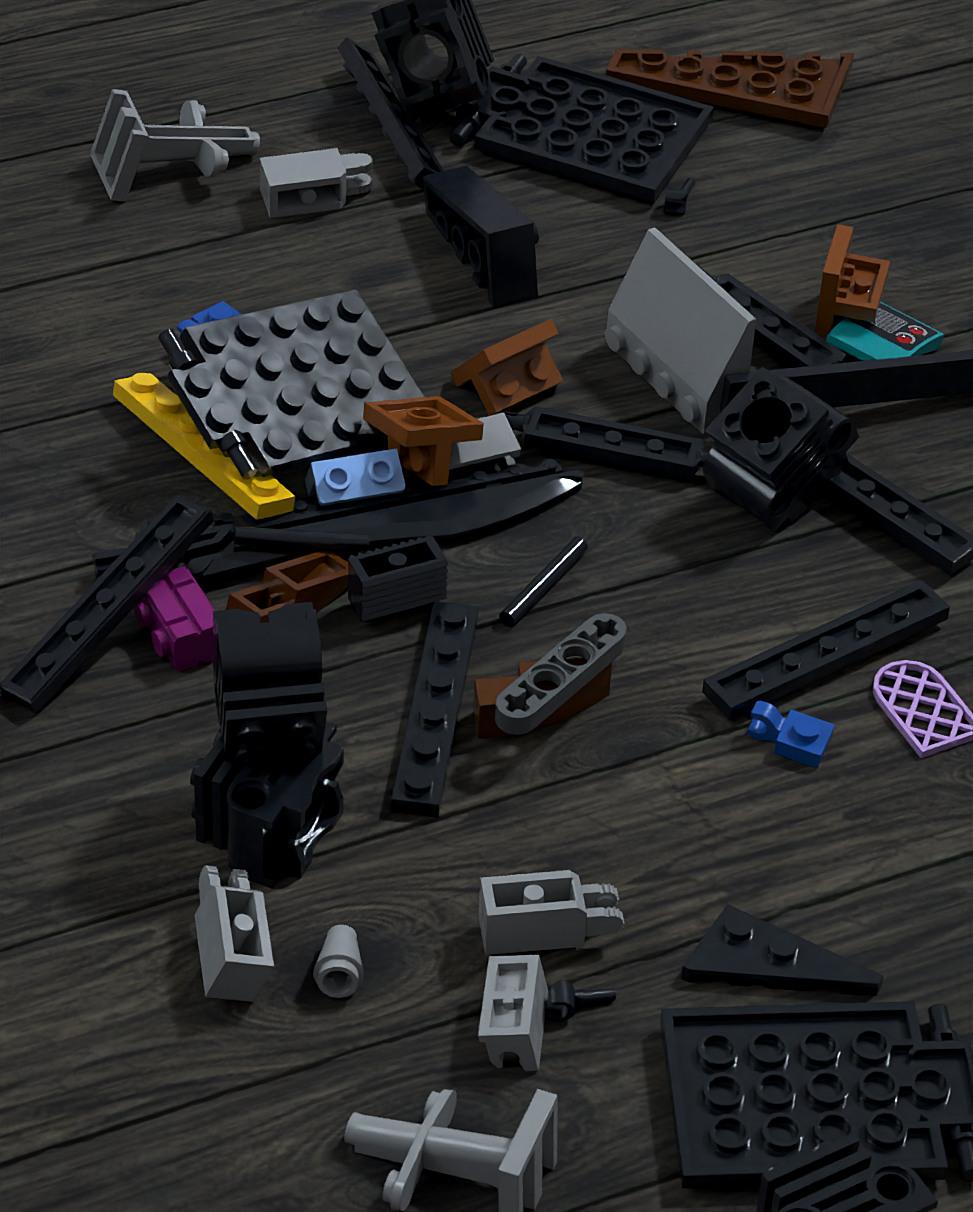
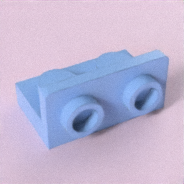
[305,448,406,506]

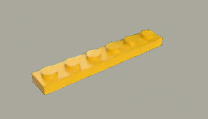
[113,373,295,520]

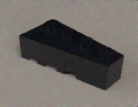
[423,166,539,308]

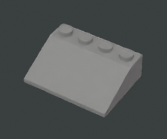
[605,227,756,435]

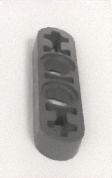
[495,613,627,735]

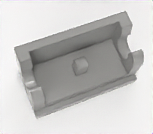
[449,413,521,470]
[478,955,548,1071]

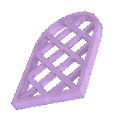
[873,660,973,758]

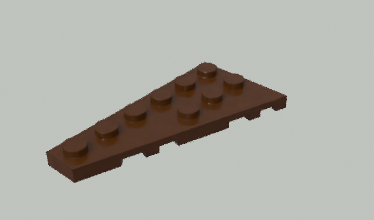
[606,49,854,128]

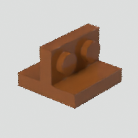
[815,224,890,340]
[450,318,564,416]
[363,396,484,486]

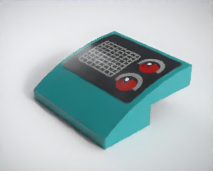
[826,302,944,361]

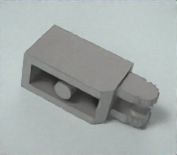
[260,148,373,218]
[194,866,274,1002]
[478,870,625,955]

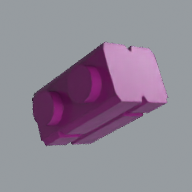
[133,566,215,671]

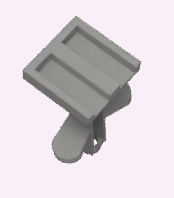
[90,89,260,202]
[344,1089,558,1212]

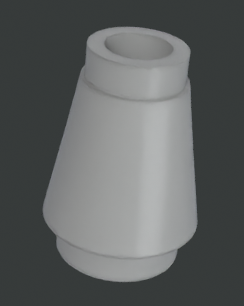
[313,925,364,998]

